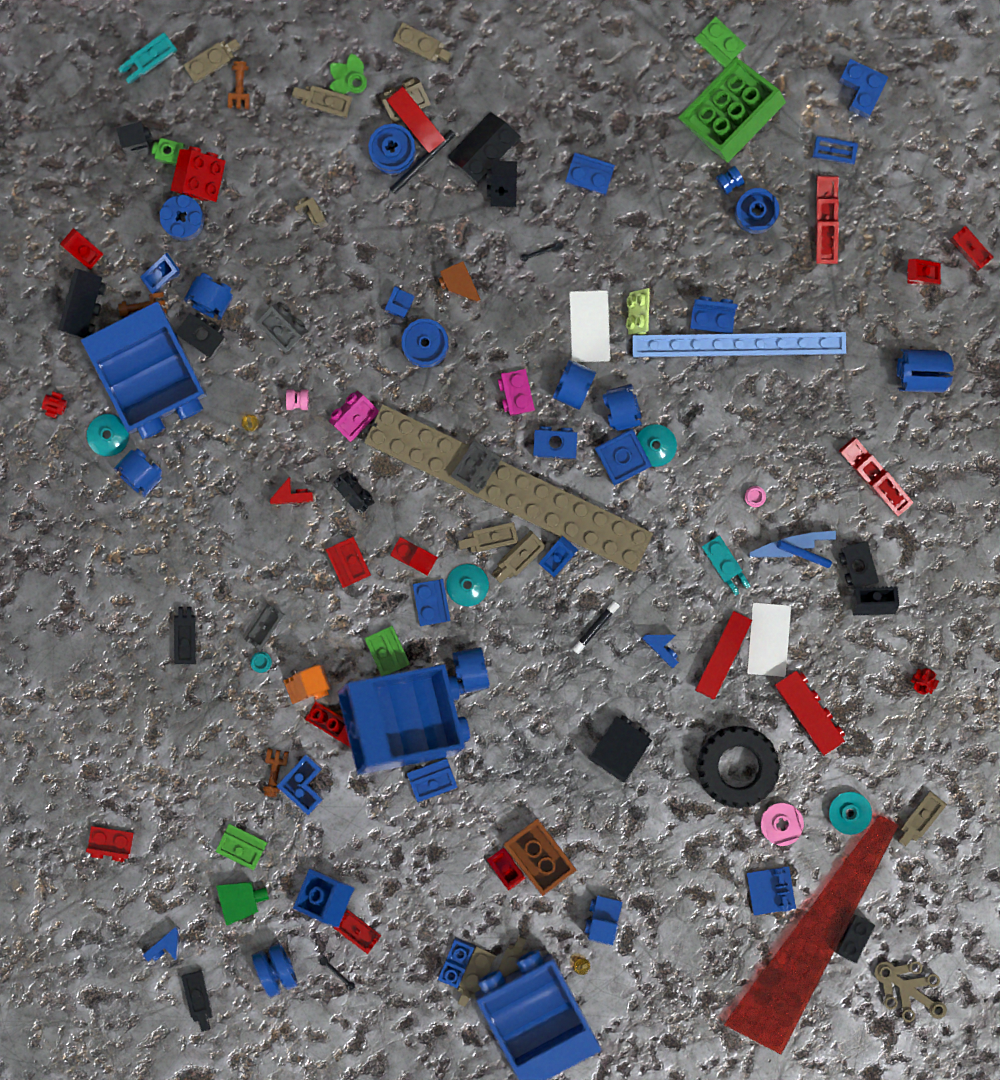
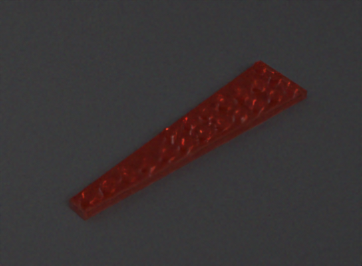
[724,815,899,1055]

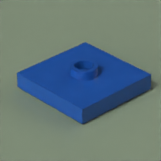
[595,428,652,486]

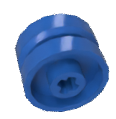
[368,123,416,175]
[402,319,449,368]
[252,942,298,998]

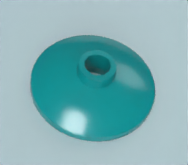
[87,414,129,457]
[637,424,677,467]
[446,564,489,607]
[829,792,872,835]

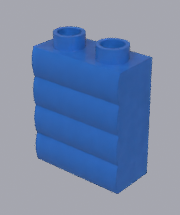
[81,301,207,440]
[337,665,470,775]
[475,949,602,1080]

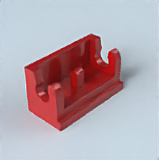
[950,225,994,272]
[334,910,382,955]

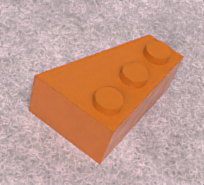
[283,665,332,704]

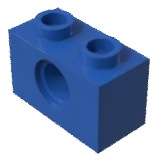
[533,426,577,460]

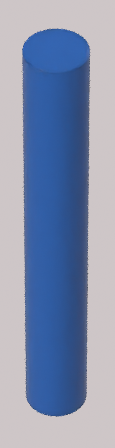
[776,540,832,568]

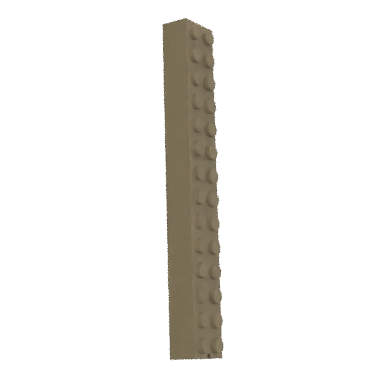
[364,405,654,573]

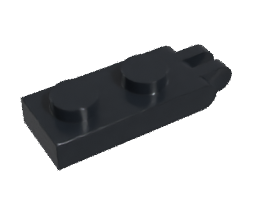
[174,607,196,664]

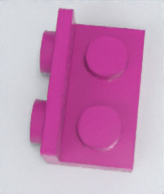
[498,369,535,416]
[328,390,379,442]

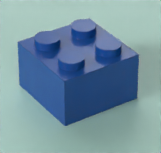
[293,868,354,928]

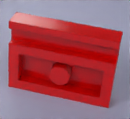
[325,536,371,588]

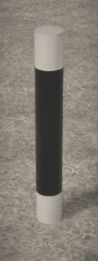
[572,600,620,654]

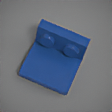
[690,296,738,334]

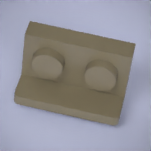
[379,77,431,123]
[294,197,329,229]

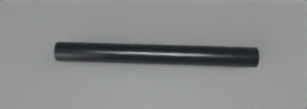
[390,130,456,195]

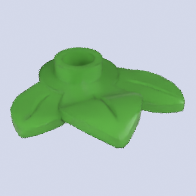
[329,54,367,94]

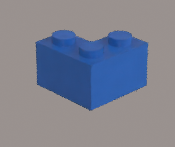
[839,59,888,120]
[277,754,324,815]
[584,895,623,946]

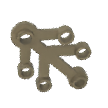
[874,961,947,1022]

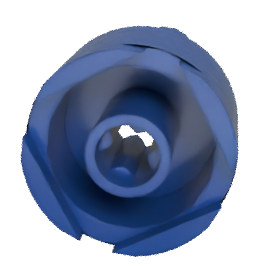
[735,188,779,234]
[160,195,204,241]
[184,273,233,320]
[552,360,596,410]
[603,384,642,431]
[113,448,163,498]
[452,647,490,694]

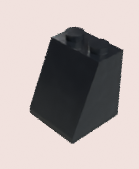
[588,715,652,783]

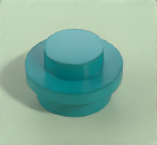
[250,652,272,673]

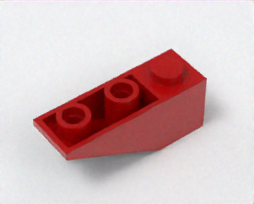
[305,702,351,748]

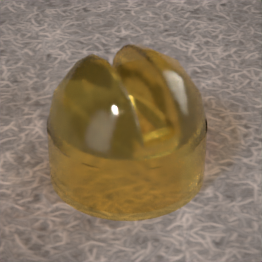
[242,414,259,432]
[573,958,591,975]

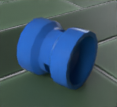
[716,166,745,195]

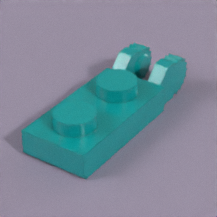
[118,32,178,84]
[702,535,750,596]

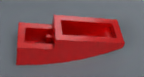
[386,86,445,153]

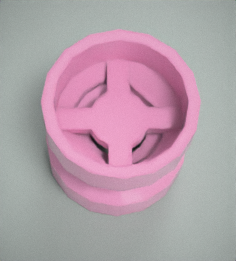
[286,389,309,410]

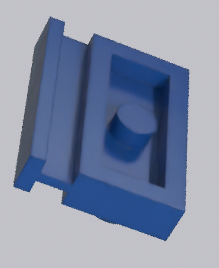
[565,153,615,195]
[413,579,451,626]
[407,758,458,803]

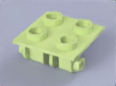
[626,288,650,335]

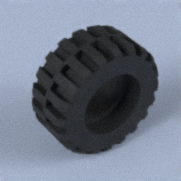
[697,726,780,808]

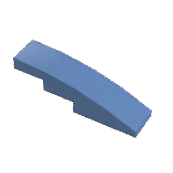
[749,531,836,557]

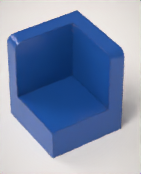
[385,286,415,319]

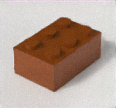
[503,818,577,896]

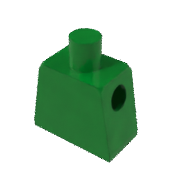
[216,881,270,926]

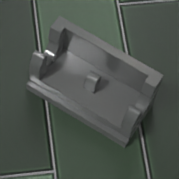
[244,604,286,651]

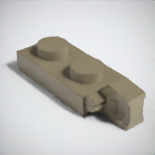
[393,22,452,63]
[183,38,241,84]
[292,85,353,119]
[458,522,518,552]
[491,530,546,583]
[898,791,947,847]
[498,936,527,977]
[457,946,496,1007]

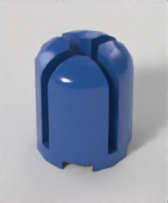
[897,349,954,393]

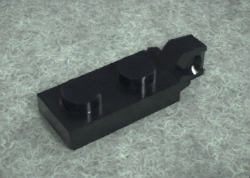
[181,970,213,1032]

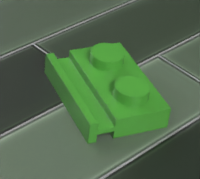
[694,17,746,69]
[364,625,410,676]
[215,823,268,871]

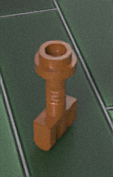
[228,61,250,109]
[118,292,167,318]
[263,748,289,797]

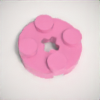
[760,803,804,846]

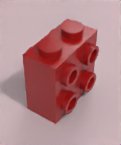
[170,146,226,202]

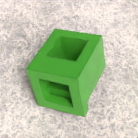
[152,138,186,166]

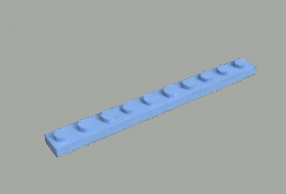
[632,332,846,358]

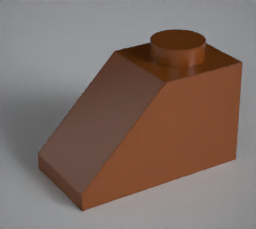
[438,261,481,304]

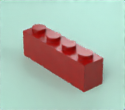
[774,670,845,756]

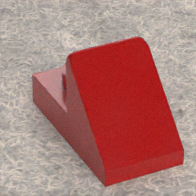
[60,228,103,270]
[907,259,941,285]
[270,477,314,505]
[390,537,438,576]
[487,847,526,891]

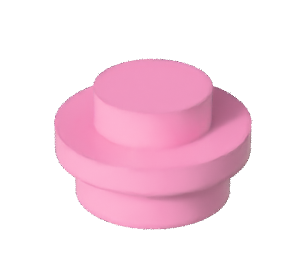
[745,486,766,507]

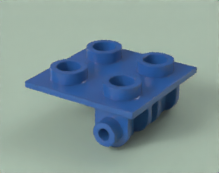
[747,866,796,916]

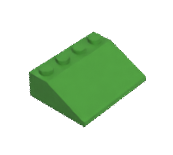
[678,57,786,163]

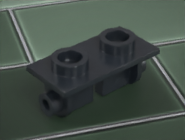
[333,471,375,514]

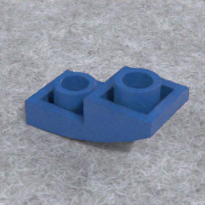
[438,937,475,988]

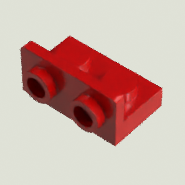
[86,826,134,862]

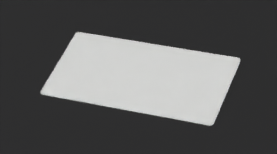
[570,290,610,362]
[747,603,791,677]

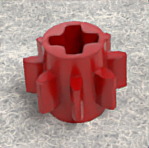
[42,391,67,418]
[911,668,939,694]

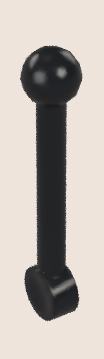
[521,242,563,262]
[320,957,355,990]

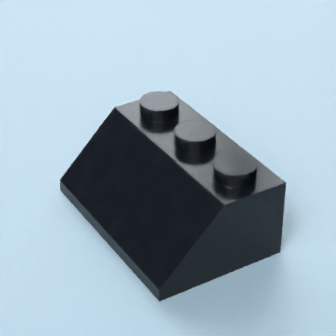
[447,111,521,187]
[58,268,107,339]

